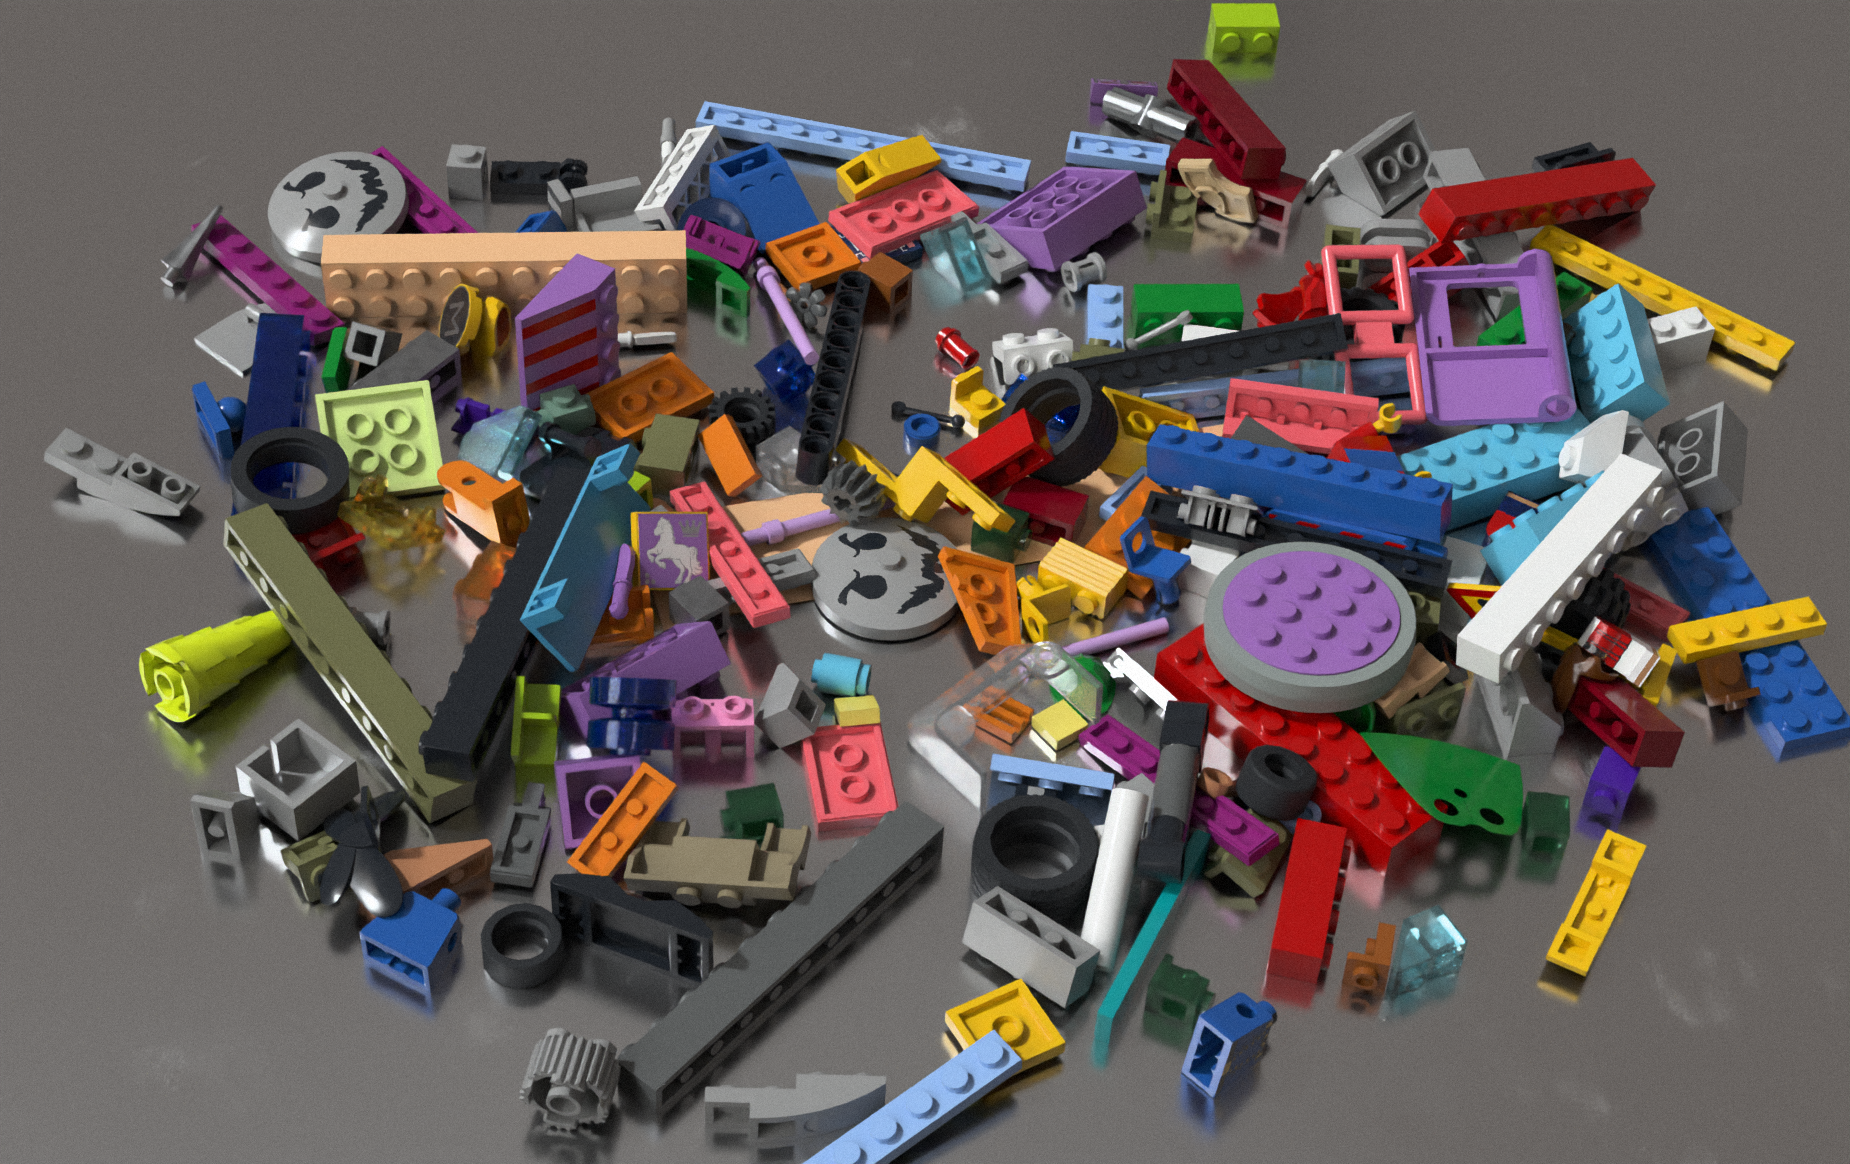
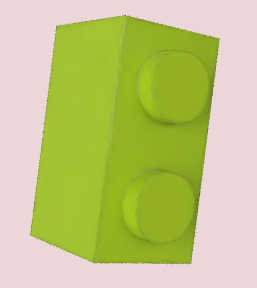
[1208,3,1280,53]

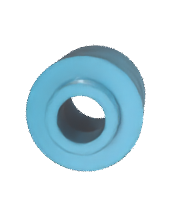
[811,653,872,697]

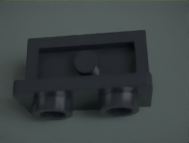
[1532,142,1616,172]

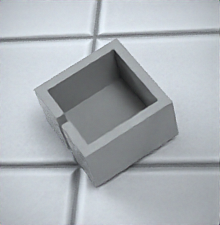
[235,719,360,841]

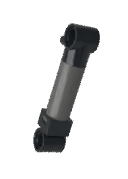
[1138,700,1210,886]

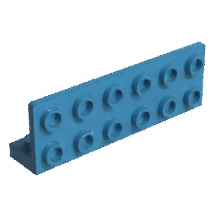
[520,443,650,672]

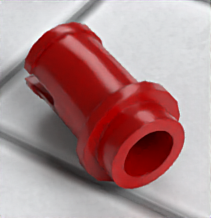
[935,327,980,370]

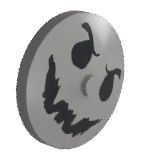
[268,152,409,263]
[811,517,960,641]

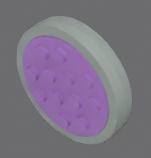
[1203,542,1416,713]

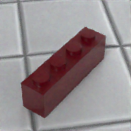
[1165,137,1307,229]

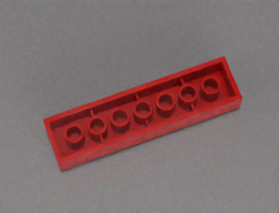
[1154,623,1448,879]

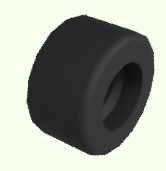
[1235,745,1318,821]

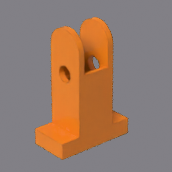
[437,460,530,563]

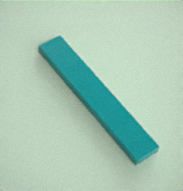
[1094,829,1211,1044]

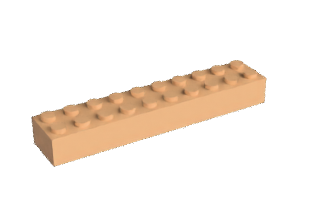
[321,230,687,318]

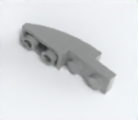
[44,428,200,516]
[705,1072,886,1143]

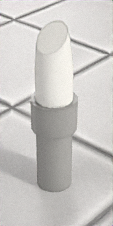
[660,118,677,164]

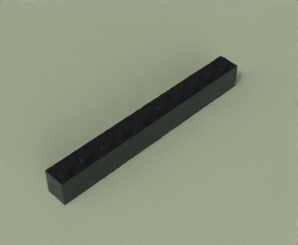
[418,466,590,782]

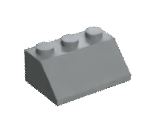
[1327,111,1436,216]
[1658,401,1748,516]
[1479,647,1564,757]

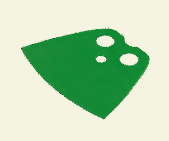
[1359,732,1523,836]

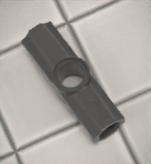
[1101,87,1200,143]

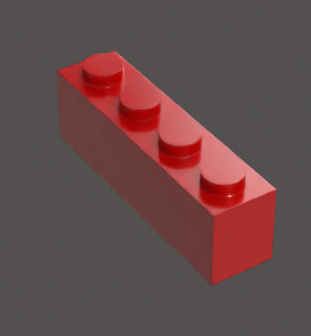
[1266,818,1352,984]

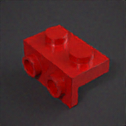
[291,511,366,572]

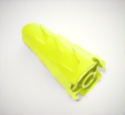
[139,610,293,722]

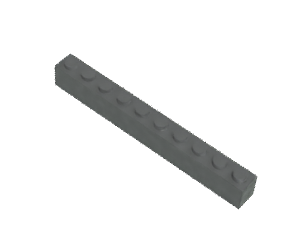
[617,801,944,1116]

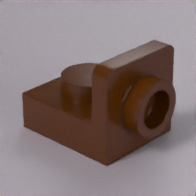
[1696,650,1761,711]

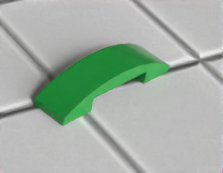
[686,248,750,319]

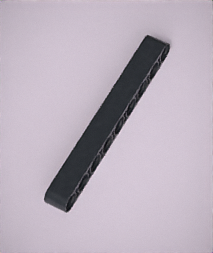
[795,271,871,486]

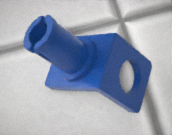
[1120,516,1192,604]

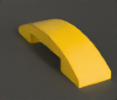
[1545,829,1646,977]

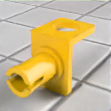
[1016,575,1071,652]

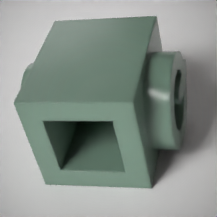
[536,384,596,435]

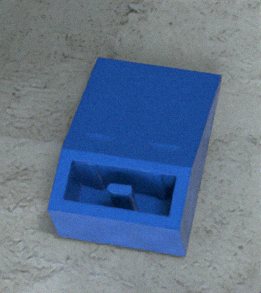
[709,142,820,255]

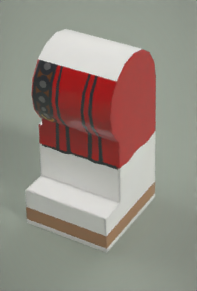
[1577,616,1660,687]

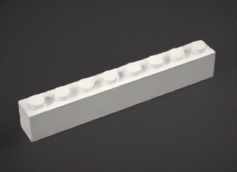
[1456,454,1665,684]

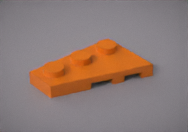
[938,546,1022,660]

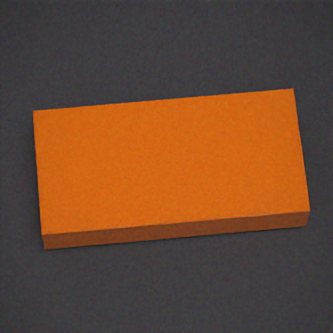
[697,414,762,498]

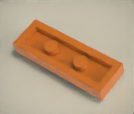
[567,762,679,878]

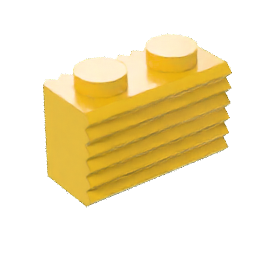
[1037,537,1129,619]

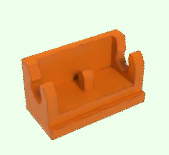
[587,585,654,651]

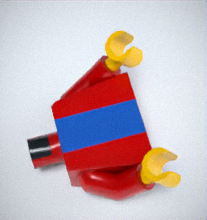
[1327,403,1432,478]

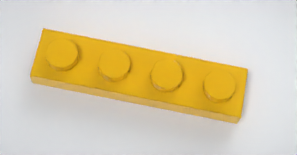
[1667,596,1827,664]

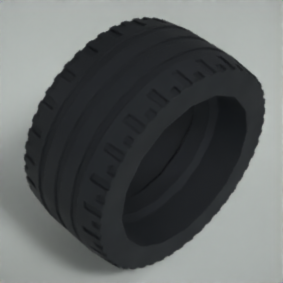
[999,367,1118,487]
[971,794,1099,924]

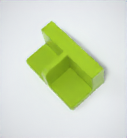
[511,676,562,768]

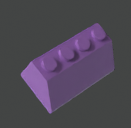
[560,621,731,743]

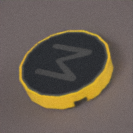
[438,284,483,356]

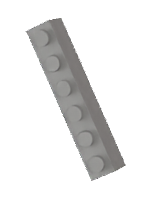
[1423,148,1524,320]

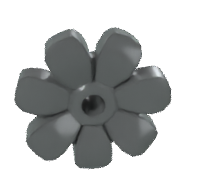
[786,282,827,328]

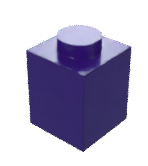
[1582,746,1642,820]

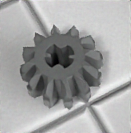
[819,460,887,528]

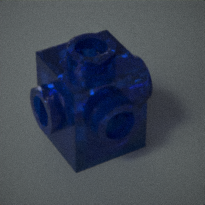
[754,339,815,406]

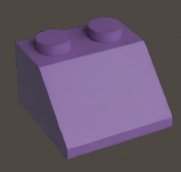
[554,752,641,849]

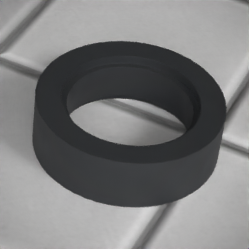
[230,427,350,534]

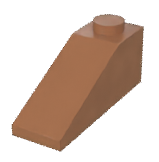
[373,839,493,918]

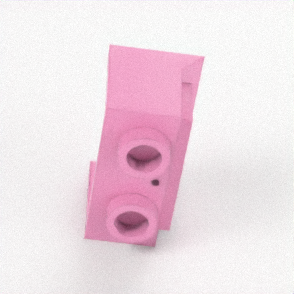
[672,696,754,759]

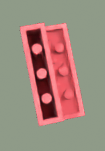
[1222,378,1379,458]

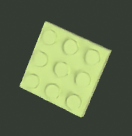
[315,380,446,503]

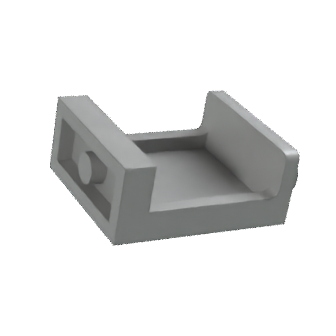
[570,176,662,232]

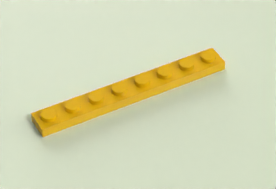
[1529,225,1796,371]

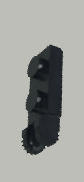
[490,158,588,194]

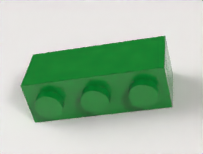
[1130,284,1244,339]

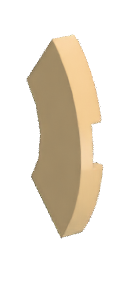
[1177,159,1258,223]

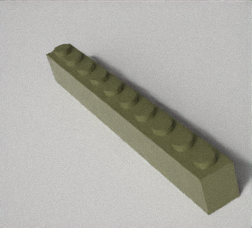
[223,503,477,823]

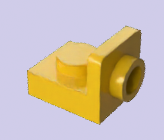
[950,366,1006,431]

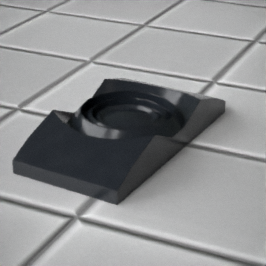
[550,873,714,987]

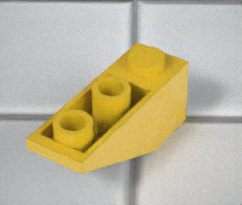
[836,135,942,204]

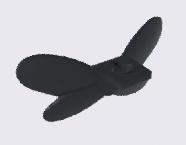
[320,785,406,918]

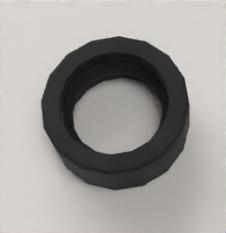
[481,903,564,988]

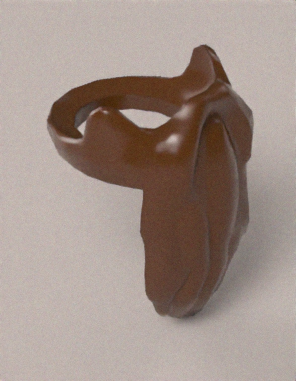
[1550,642,1620,715]

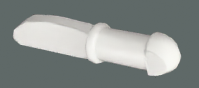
[1305,149,1343,197]
[618,331,677,349]

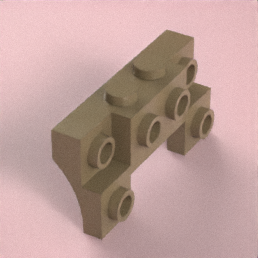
[624,818,811,908]

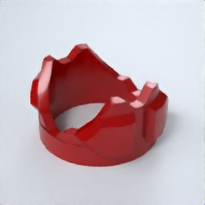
[1252,260,1329,327]

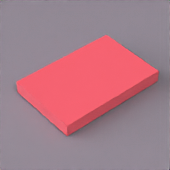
[801,722,899,832]

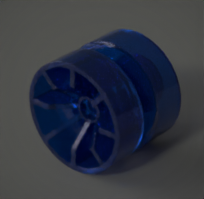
[587,677,677,756]

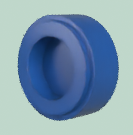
[903,414,941,448]

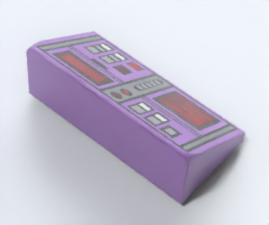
[1091,78,1158,104]

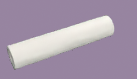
[1081,788,1149,972]

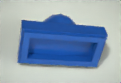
[192,381,250,459]

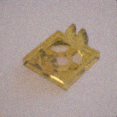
[337,474,446,552]

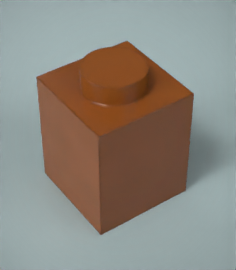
[858,252,913,314]

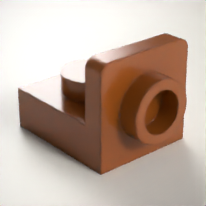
[1342,922,1396,992]

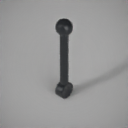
[891,401,965,429]

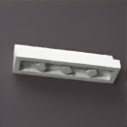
[634,125,731,231]

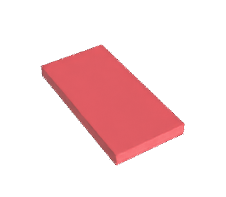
[828,170,980,259]

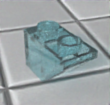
[1386,904,1468,998]

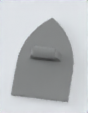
[194,303,297,375]

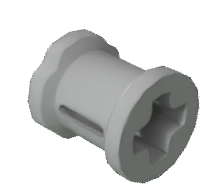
[1061,252,1107,292]
[349,607,391,645]

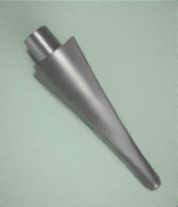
[161,205,223,286]

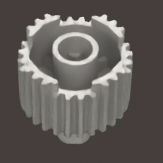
[519,1027,621,1131]

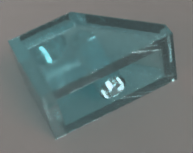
[920,217,992,295]
[457,405,543,481]

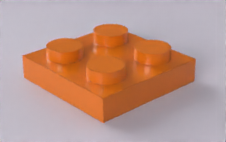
[766,222,861,291]

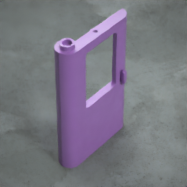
[1409,249,1577,426]

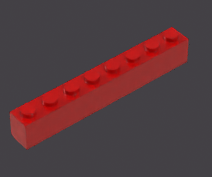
[1418,158,1656,243]

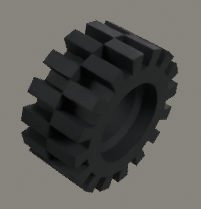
[709,387,776,453]

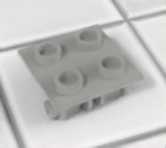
[1178,485,1265,537]

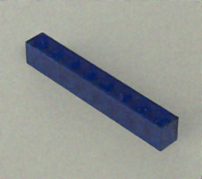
[231,313,311,516]

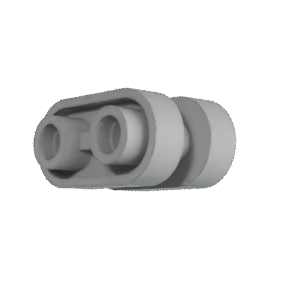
[1360,219,1431,272]

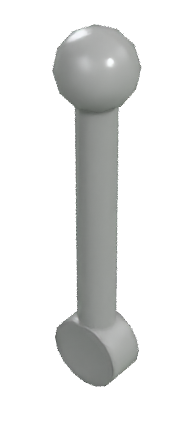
[1124,310,1193,351]

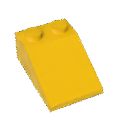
[1098,386,1199,477]

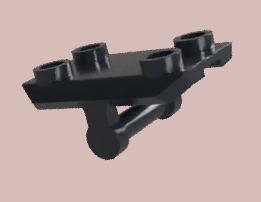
[519,421,638,499]

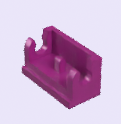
[683,215,761,278]

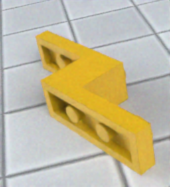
[835,438,1016,533]

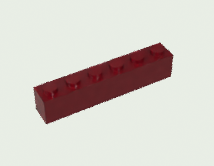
[1167,59,1286,179]

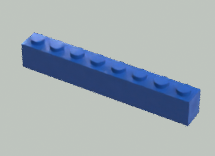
[1146,424,1453,543]

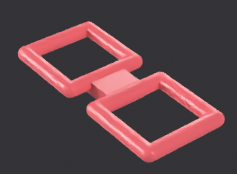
[1321,244,1428,425]

